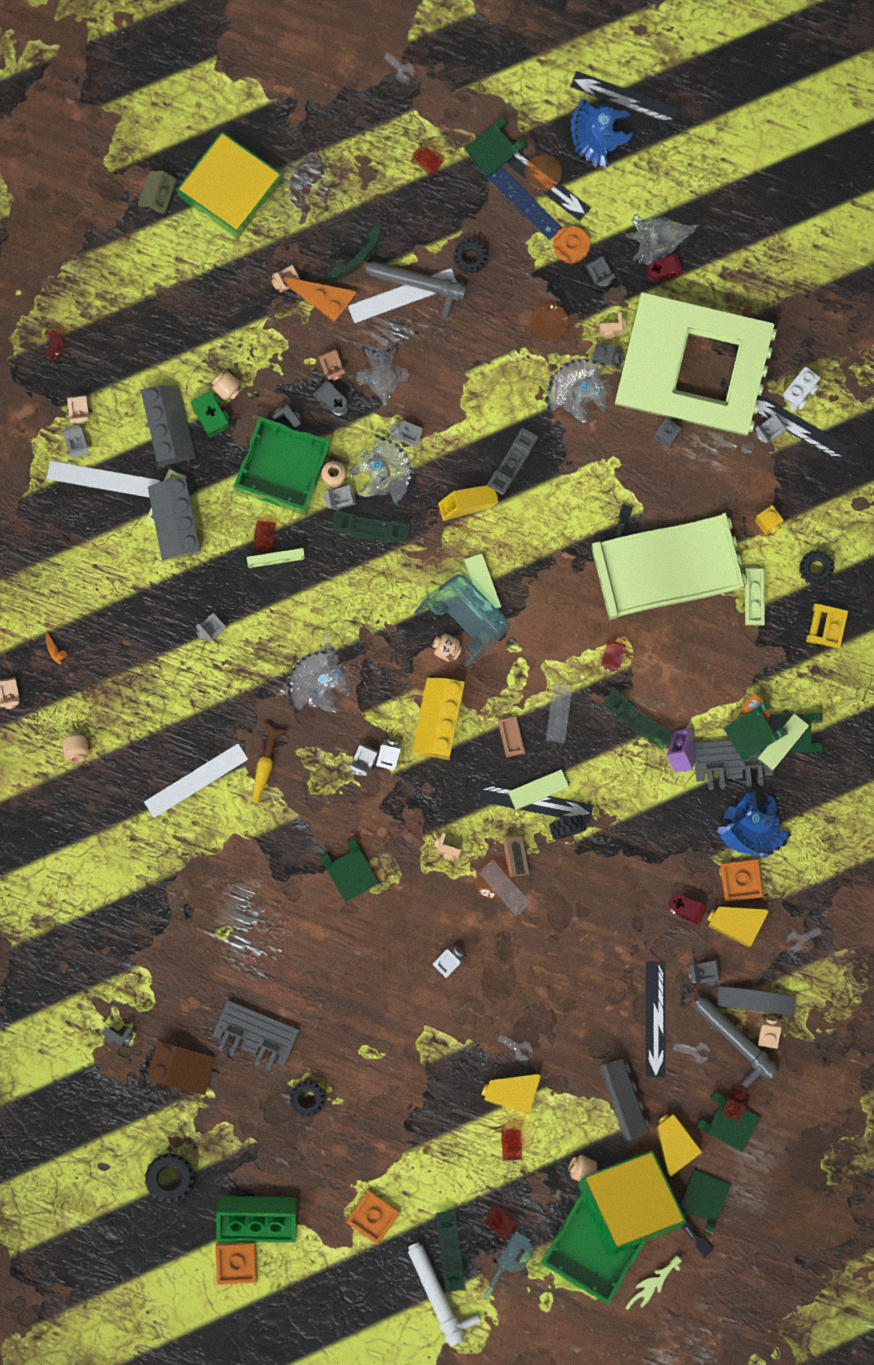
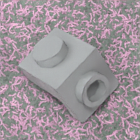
[755,414,788,443]
[62,425,89,458]
[324,485,356,510]
[196,613,226,643]
[349,743,378,776]

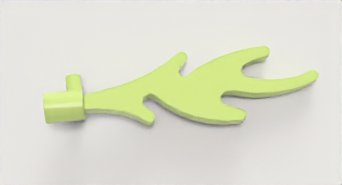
[626,1255,682,1309]

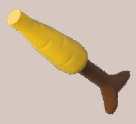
[252,722,287,803]

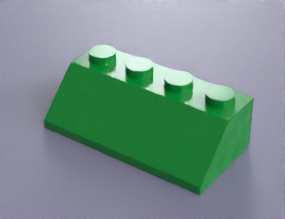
[216,1196,297,1243]

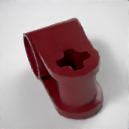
[647,254,684,283]
[668,895,707,925]

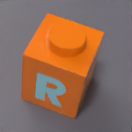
[740,693,771,720]

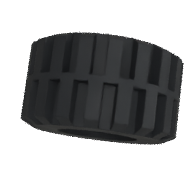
[145,1153,195,1203]

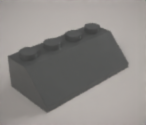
[141,385,195,467]
[148,477,200,561]
[599,1059,650,1142]

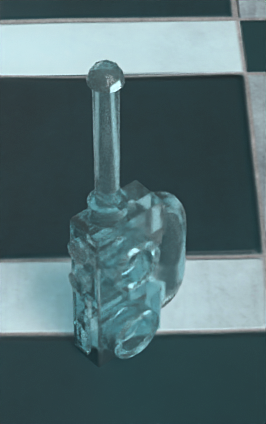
[483,1232,533,1300]

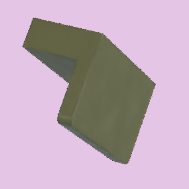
[138,171,177,213]

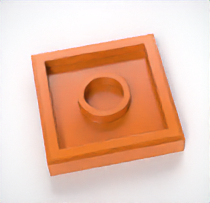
[720,859,764,902]
[346,1190,400,1245]
[215,1243,257,1285]

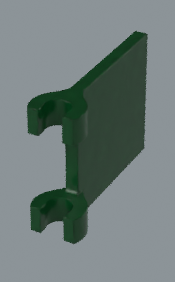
[464,116,527,177]
[723,701,788,761]
[770,713,823,753]
[319,838,379,903]
[695,1092,760,1152]
[679,1170,731,1235]

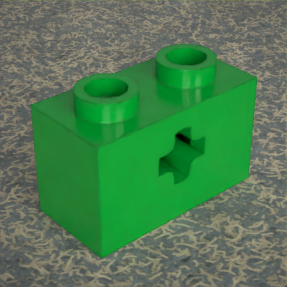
[190,391,230,438]

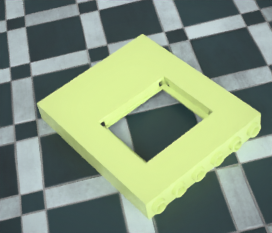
[615,292,777,436]

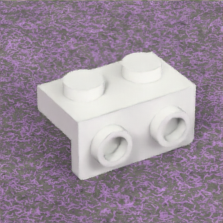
[783,367,820,412]

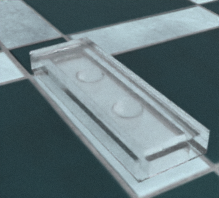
[546,683,572,743]
[478,860,530,916]

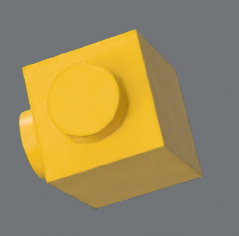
[755,505,784,536]

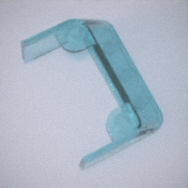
[414,574,510,668]

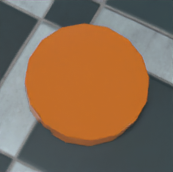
[553,226,590,263]

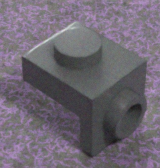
[585,255,616,287]
[592,344,624,369]
[272,405,302,431]
[689,961,721,984]
[102,1027,134,1047]

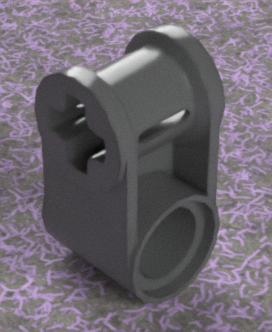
[313,381,348,416]

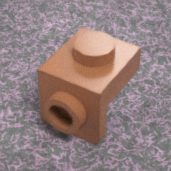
[318,349,346,380]

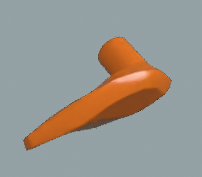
[45,632,67,665]

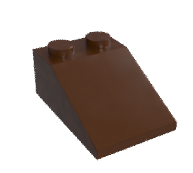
[147,1041,215,1095]

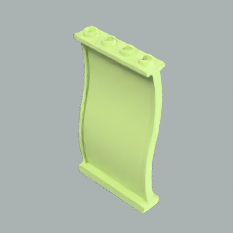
[591,513,746,620]

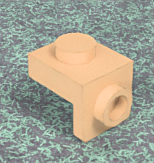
[271,265,300,293]
[599,312,626,338]
[67,395,89,425]
[0,677,20,709]
[434,832,461,861]
[758,1016,781,1049]

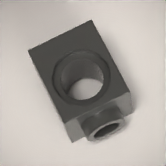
[654,418,682,449]

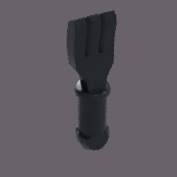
[614,504,633,539]
[681,1221,713,1257]

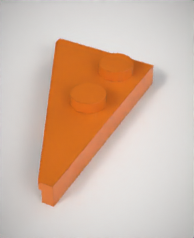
[283,277,356,322]

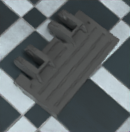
[694,741,773,790]
[212,1000,299,1071]

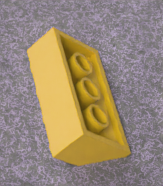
[412,678,465,760]

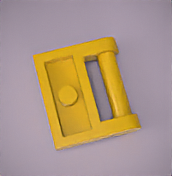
[806,604,848,649]

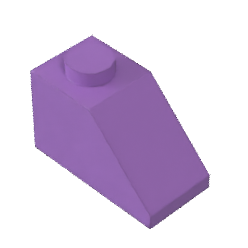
[667,728,696,772]

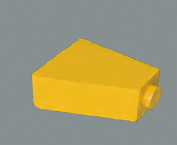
[438,485,498,521]
[707,907,769,947]
[482,1074,541,1114]
[656,1114,702,1177]

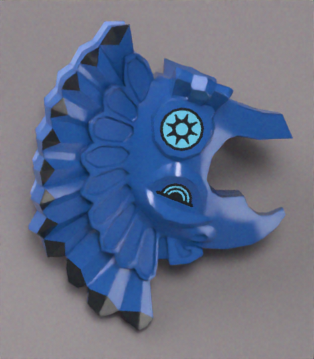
[571,98,633,168]
[716,791,791,858]

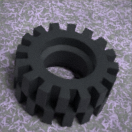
[454,238,488,274]
[799,550,835,586]
[549,815,587,840]
[290,1081,325,1117]

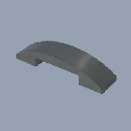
[487,428,538,495]
[717,987,796,1017]

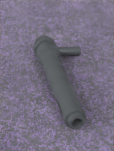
[366,261,467,318]
[694,997,779,1089]

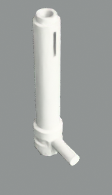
[408,1242,480,1347]

